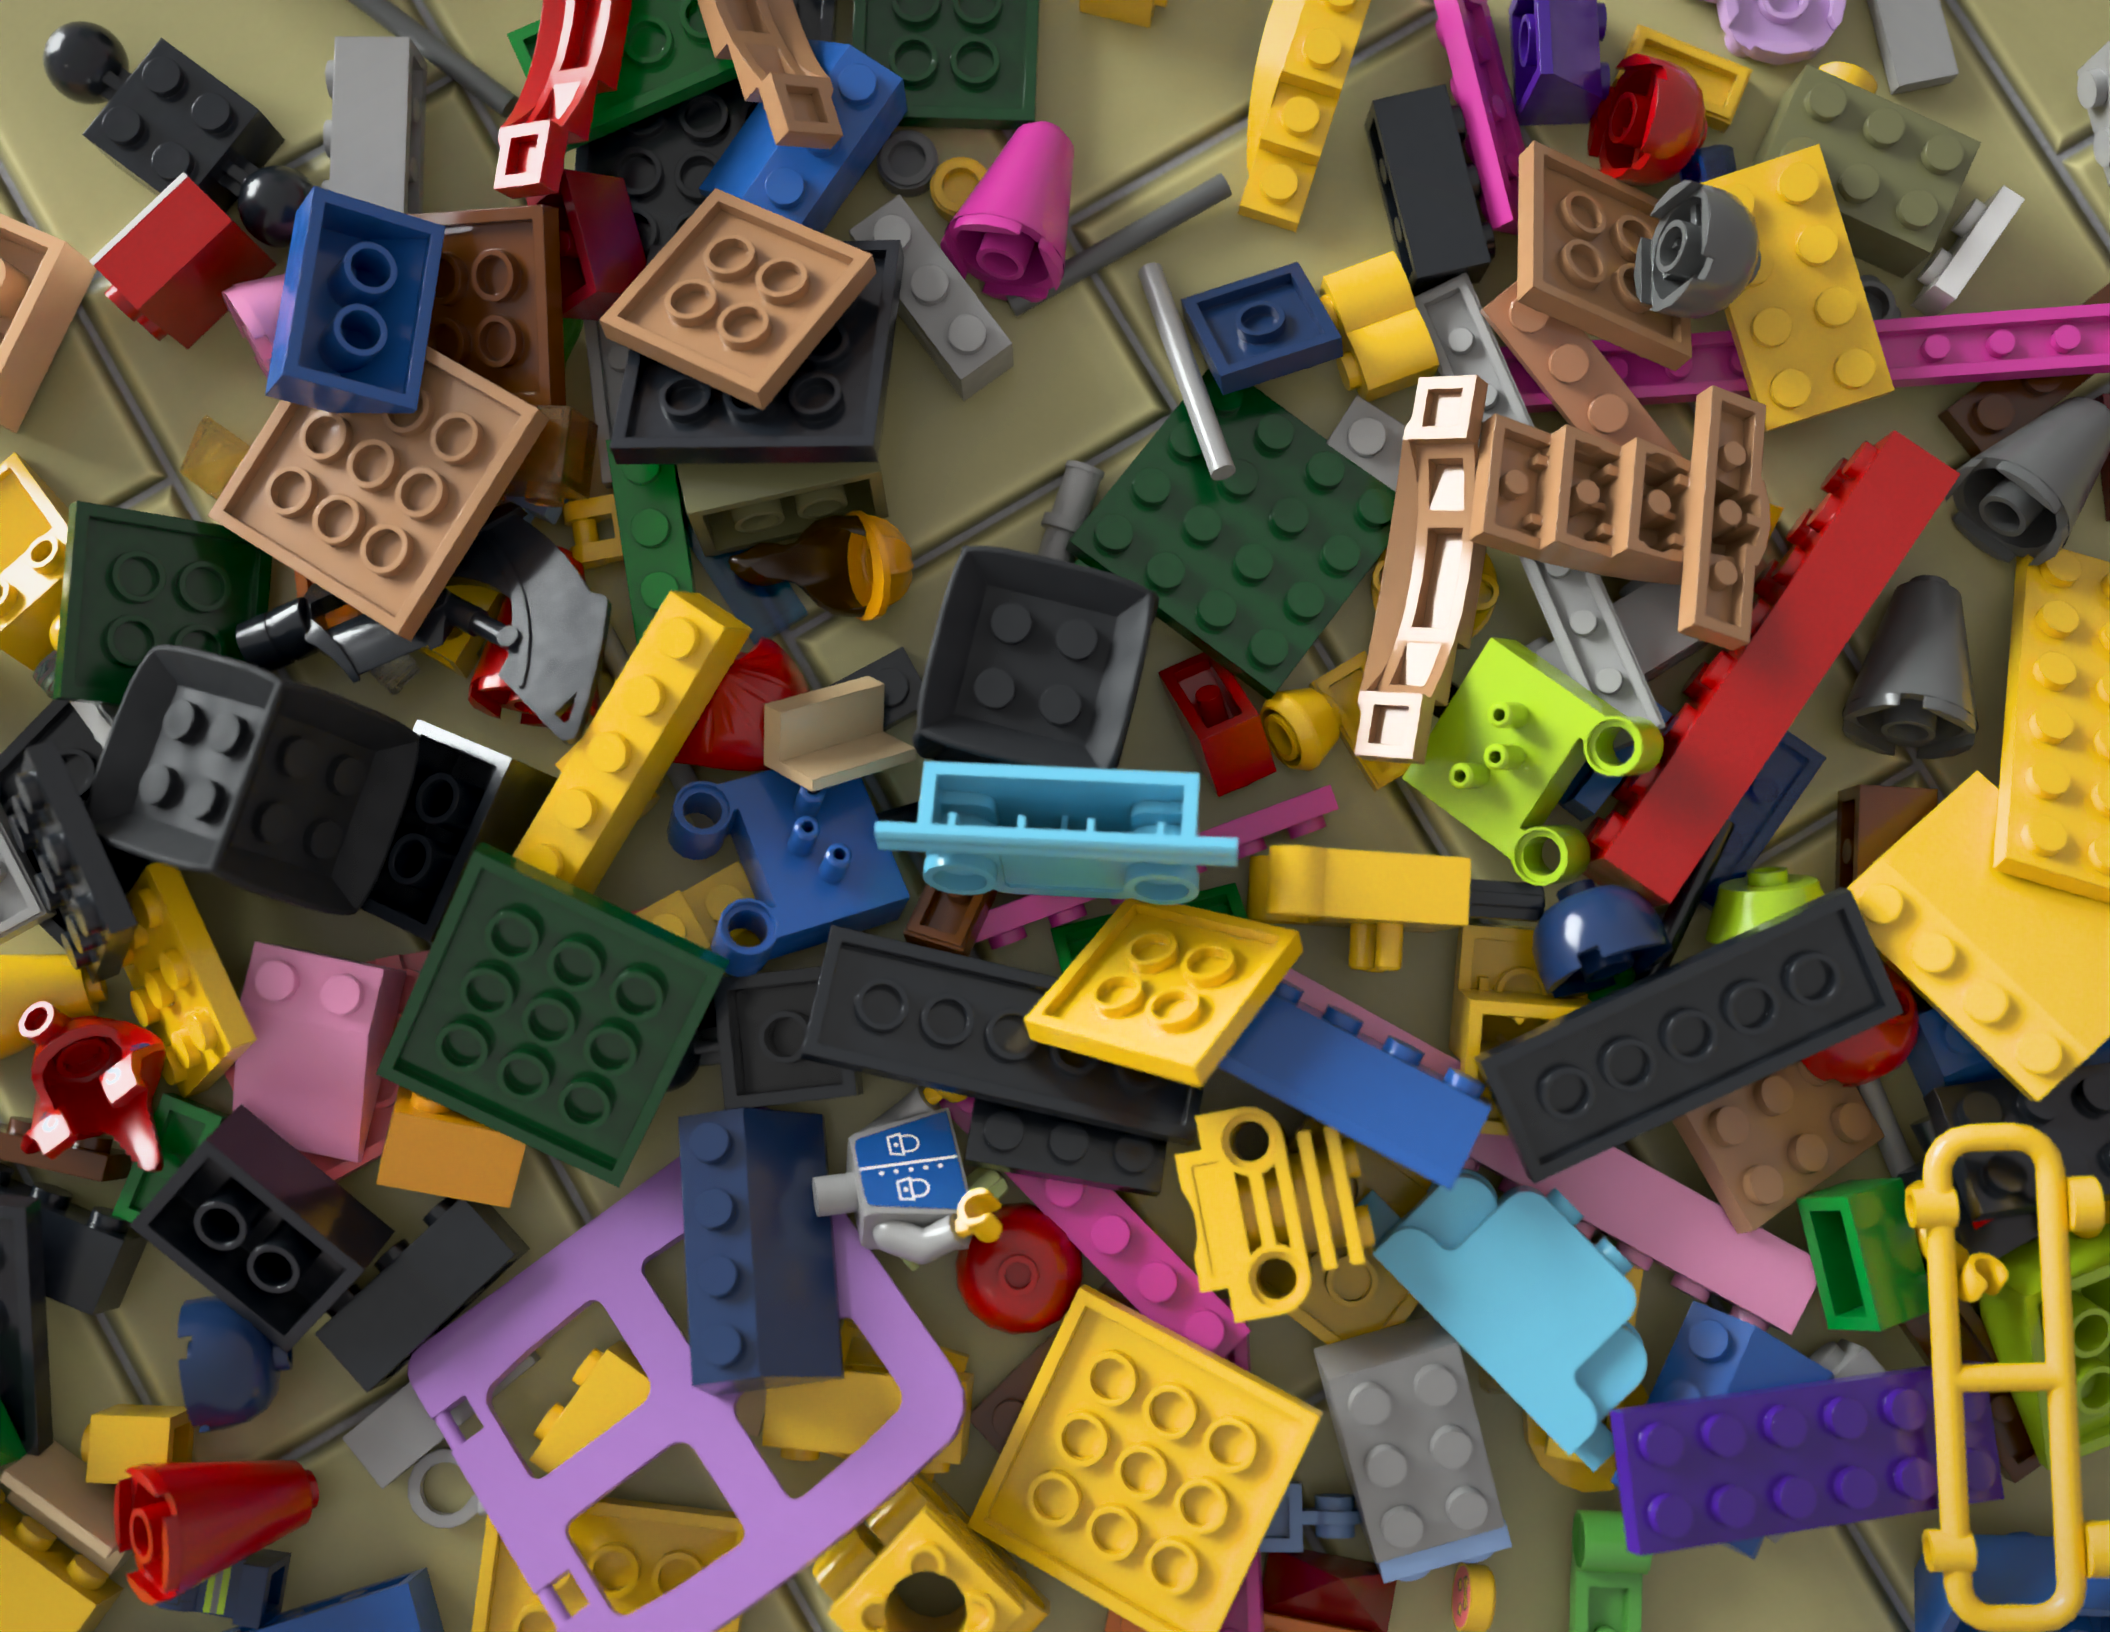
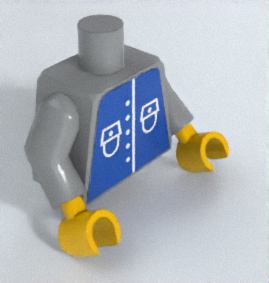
[812,1085,1002,1265]

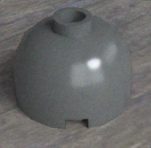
[1634,180,1761,319]

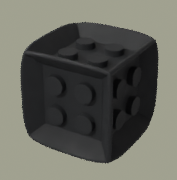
[912,545,1159,770]
[86,645,419,915]

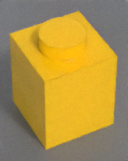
[81,1404,194,1484]

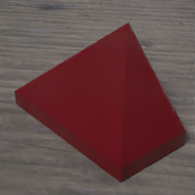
[1262,1549,1397,1632]

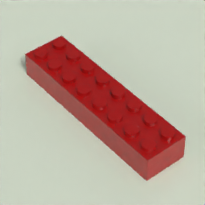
[1583,430,1961,907]

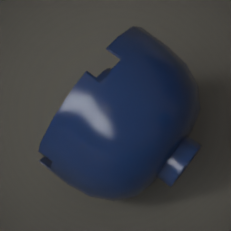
[1532,879,1673,999]
[178,1296,293,1434]

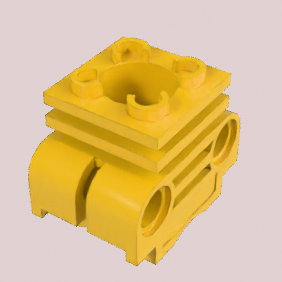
[1175,1107,1376,1323]
[812,1472,1050,1632]

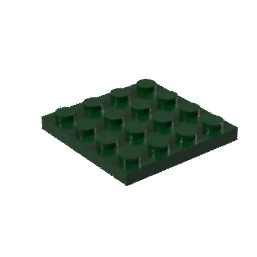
[1066,368,1396,700]
[376,842,730,1188]

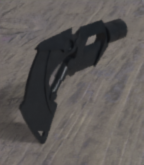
[235,502,612,744]

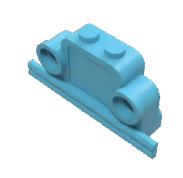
[875,761,1238,905]
[1356,1168,1647,1472]

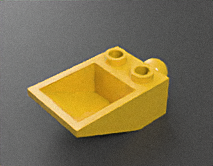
[0,452,69,674]

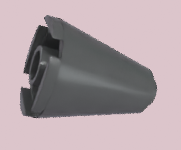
[1945,397,2110,565]
[1842,575,1979,759]

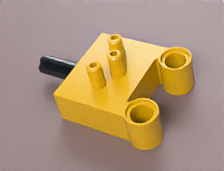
[1247,845,1546,973]

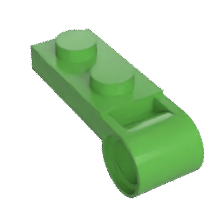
[1569,1509,1652,1632]

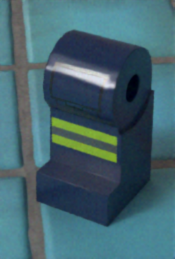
[155,1549,291,1629]

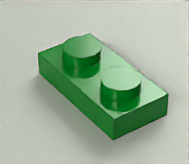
[112,1093,229,1223]

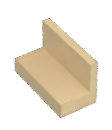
[764,676,916,792]
[0,1439,133,1575]

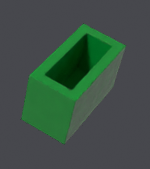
[1796,1178,1930,1331]

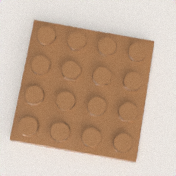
[207,346,550,641]

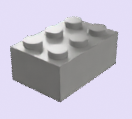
[1313,1315,1505,1563]

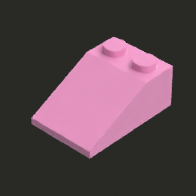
[232,942,407,1163]

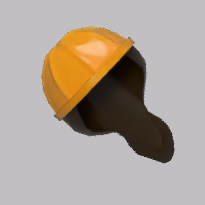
[728,510,914,621]

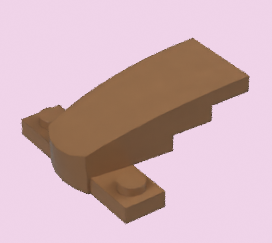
[1469,385,1771,651]

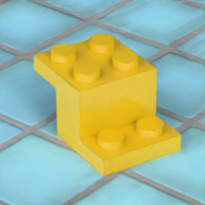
[1449,923,1592,1136]

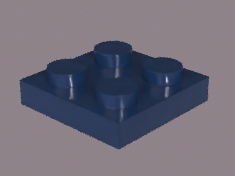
[1181,262,1343,395]

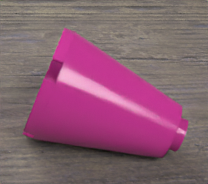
[940,121,1074,303]

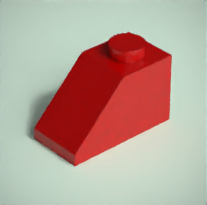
[1158,652,1277,797]

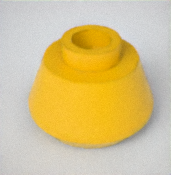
[1260,688,1342,771]

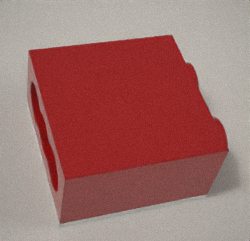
[89,172,277,350]

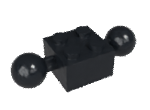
[43,21,314,248]
[666,966,864,1110]

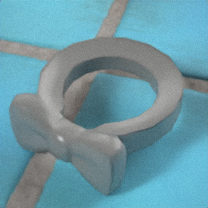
[408,1447,487,1528]

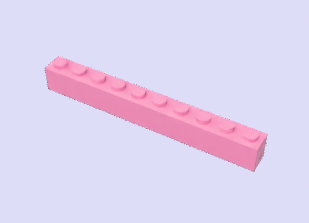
[1283,968,1817,1335]

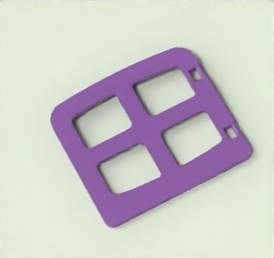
[407,1106,966,1632]

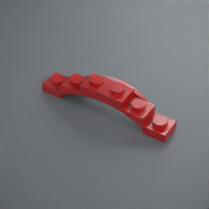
[493,0,632,199]

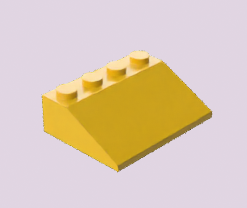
[1847,770,2110,1102]

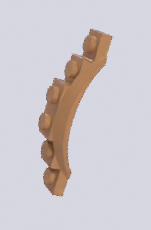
[697,0,843,149]
[1354,375,1488,765]

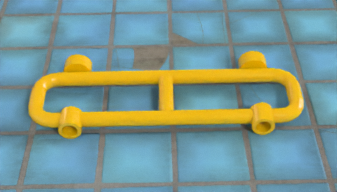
[1905,1123,2110,1632]

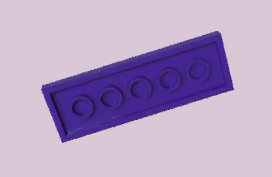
[1610,1360,2005,1556]

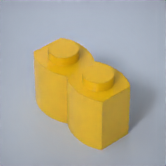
[1319,251,1439,402]

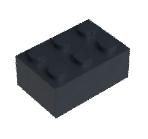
[360,719,558,943]
[129,1104,395,1353]

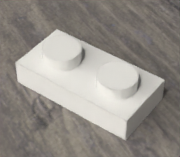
[1911,185,2025,316]

